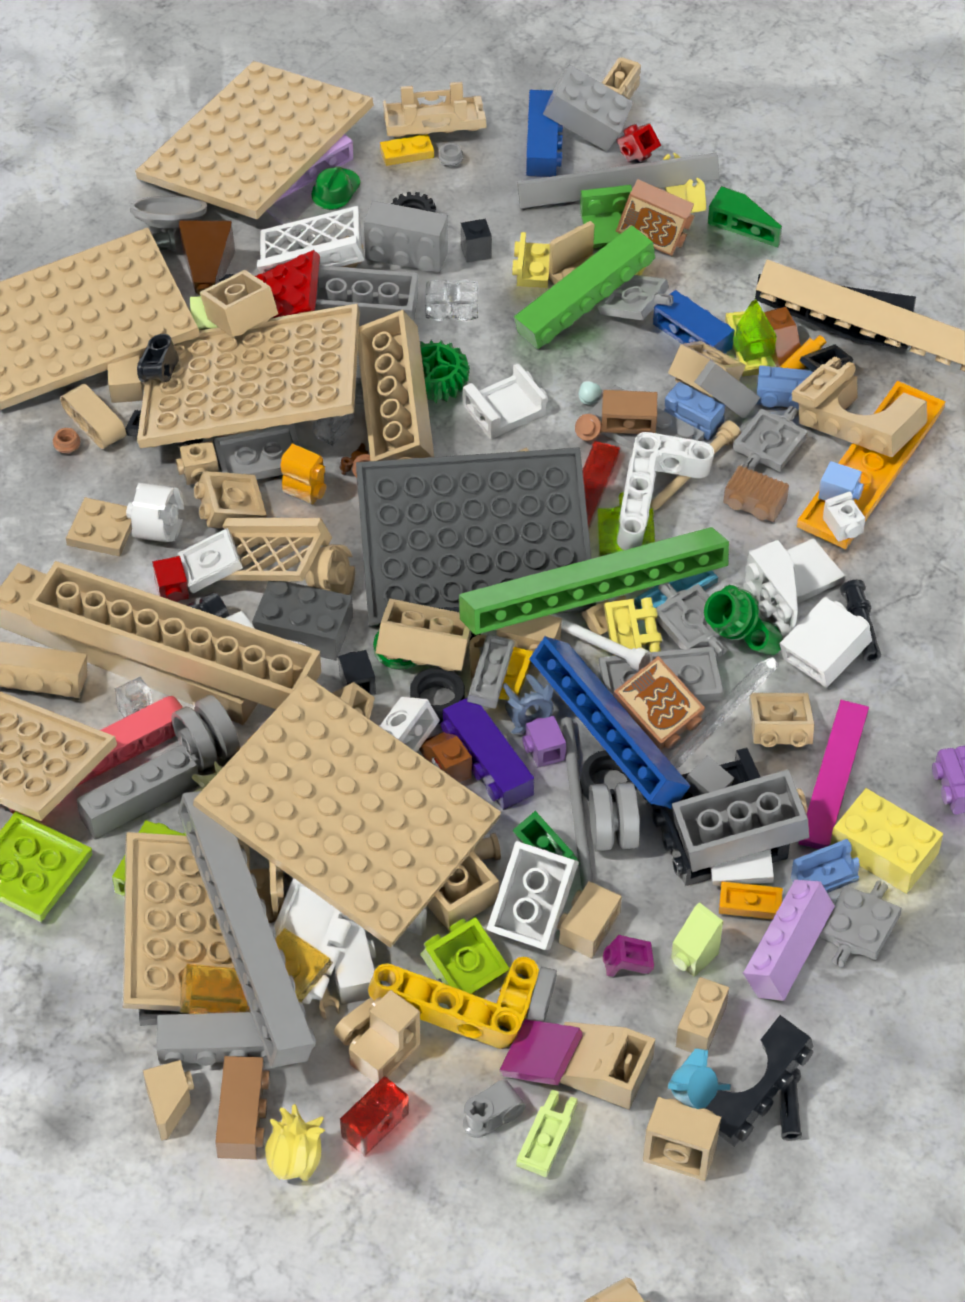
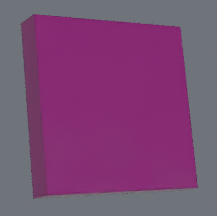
[499,1019,583,1086]

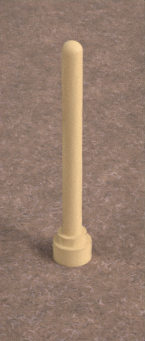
[650,420,741,510]

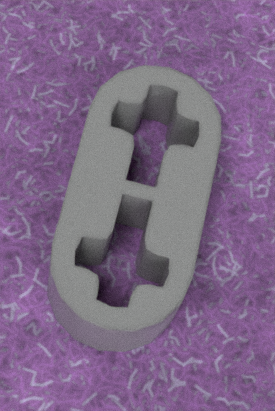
[528,967,557,1022]

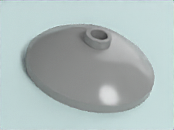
[130,196,207,232]

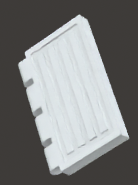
[274,878,351,1004]

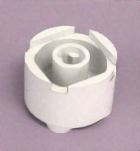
[126,482,184,542]

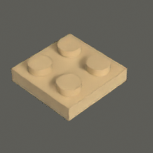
[66,497,132,557]

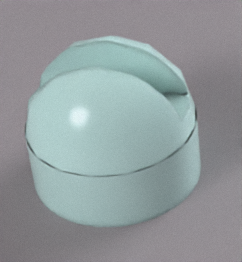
[578,381,602,405]

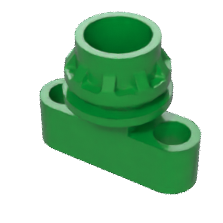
[704,585,783,656]

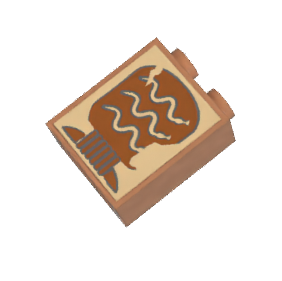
[616,179,695,256]
[613,656,705,750]

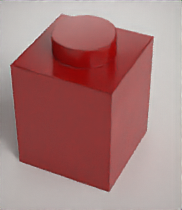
[152,556,189,602]

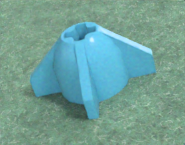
[668,1048,731,1109]

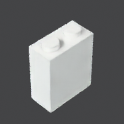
[780,597,872,688]

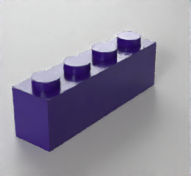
[441,698,534,810]

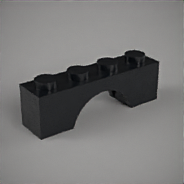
[705,1015,814,1147]

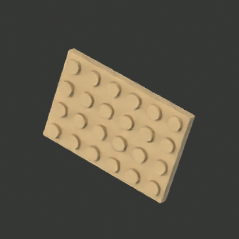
[0,691,117,821]
[123,832,250,1013]

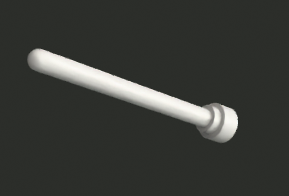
[550,614,653,672]

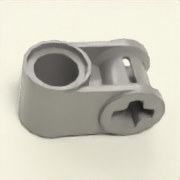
[463,1079,526,1137]

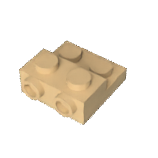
[194,471,267,528]
[749,693,814,747]

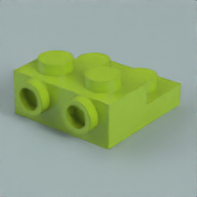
[420,917,510,994]

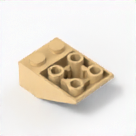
[559,1022,655,1110]

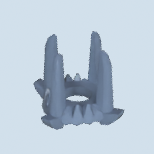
[503,674,556,735]

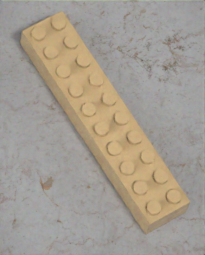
[28,561,321,709]
[0,563,258,725]

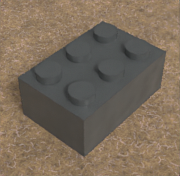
[252,581,353,661]

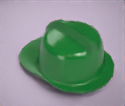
[311,166,360,210]

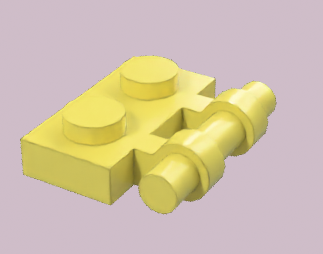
[604,597,662,656]

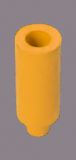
[780,335,827,370]

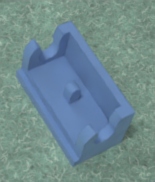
[791,839,860,893]

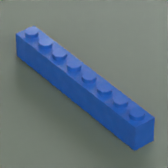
[529,636,690,809]

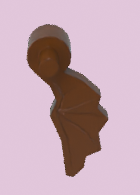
[339,443,369,475]

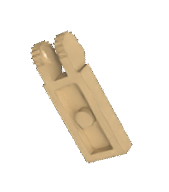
[792,357,856,409]

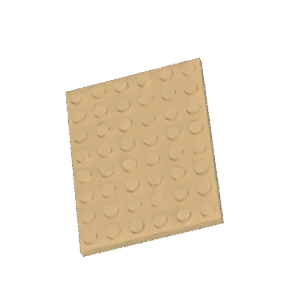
[135,61,374,219]
[0,227,200,410]
[137,304,360,449]
[193,676,501,948]

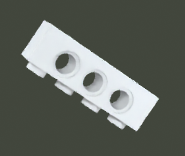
[379,697,440,752]

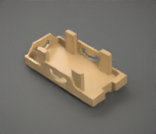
[383,82,486,137]

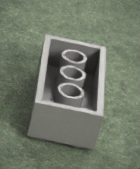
[315,265,418,326]
[672,769,809,872]

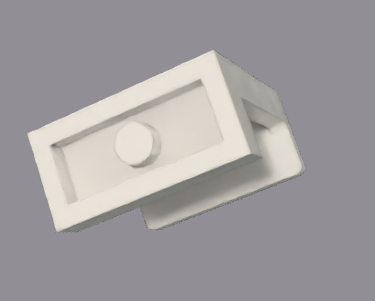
[463,363,548,439]

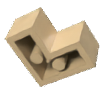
[349,990,420,1086]

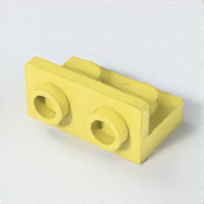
[512,232,550,288]

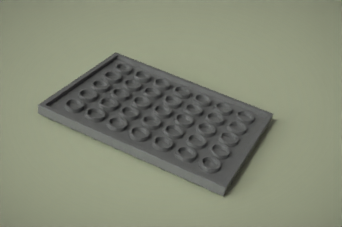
[356,447,596,627]

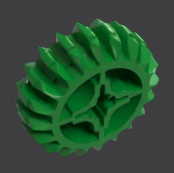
[420,339,470,404]

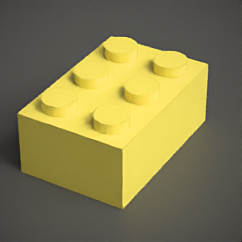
[830,788,943,894]

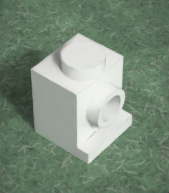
[823,491,866,542]

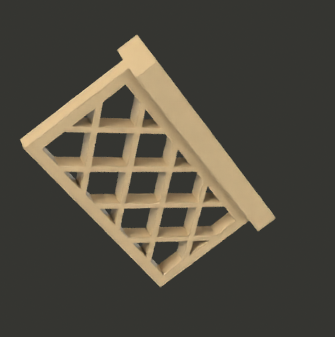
[220,518,332,581]

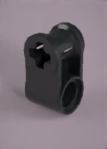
[137,334,179,382]

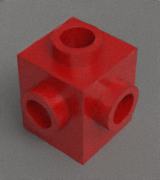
[616,123,661,162]

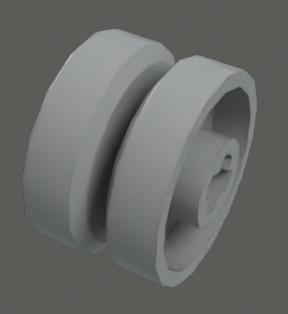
[171,695,240,771]
[589,782,640,852]

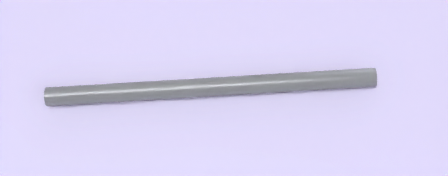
[561,717,593,891]

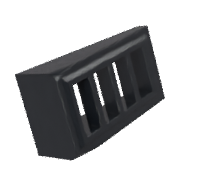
[799,344,854,372]

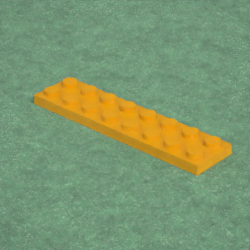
[796,381,946,549]

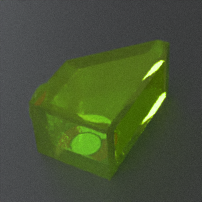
[733,300,777,362]

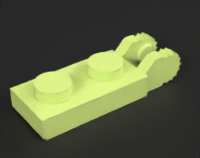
[516,1089,578,1177]

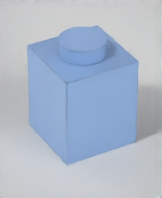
[818,461,864,501]

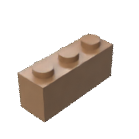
[215,1056,270,1160]

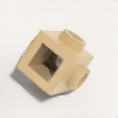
[176,441,218,485]

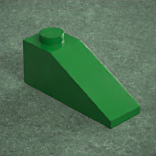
[707,186,782,248]

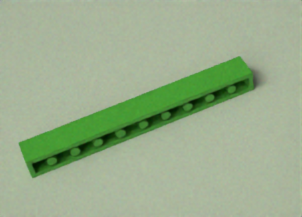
[459,527,729,635]

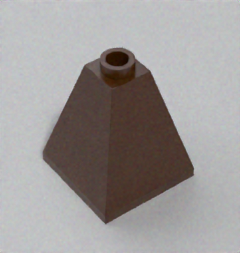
[179,221,235,296]

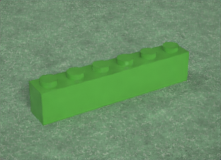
[514,226,655,350]

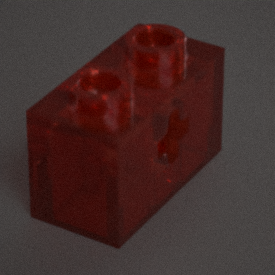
[340,1076,409,1157]

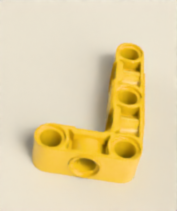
[368,956,539,1049]

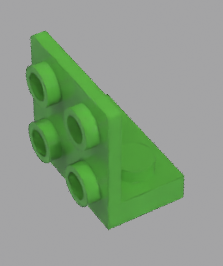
[580,185,632,248]

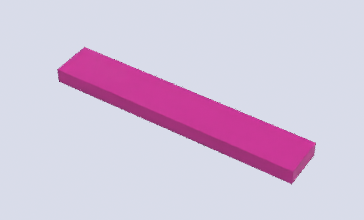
[798,700,869,850]

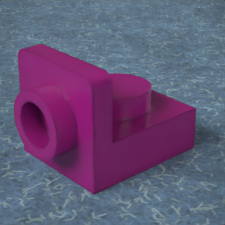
[603,935,654,977]

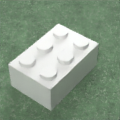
[486,841,579,950]

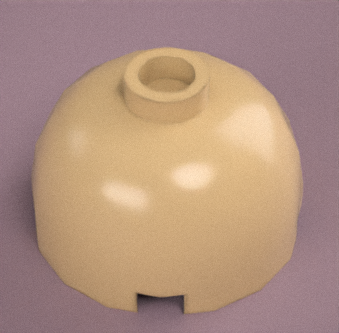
[304,544,355,595]

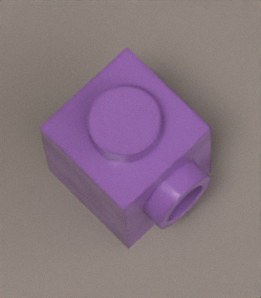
[522,716,566,768]

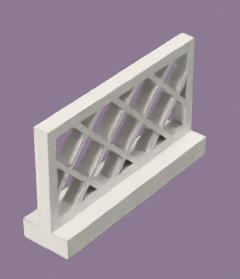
[257,206,365,274]

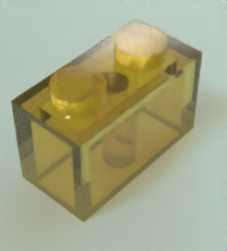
[180,964,248,1014]

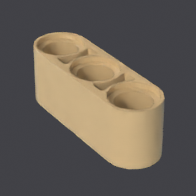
[60,384,127,449]

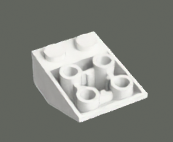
[743,540,798,639]

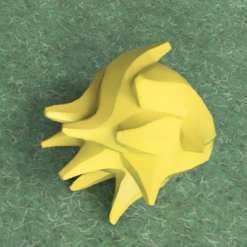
[265,1104,325,1181]

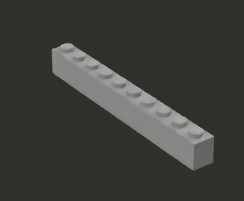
[178,791,316,1068]

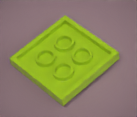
[0,811,93,922]

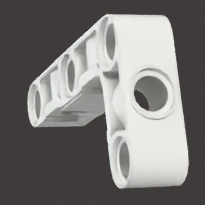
[617,432,714,550]

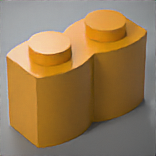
[280,444,326,505]

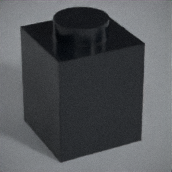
[461,218,492,263]
[338,650,376,695]

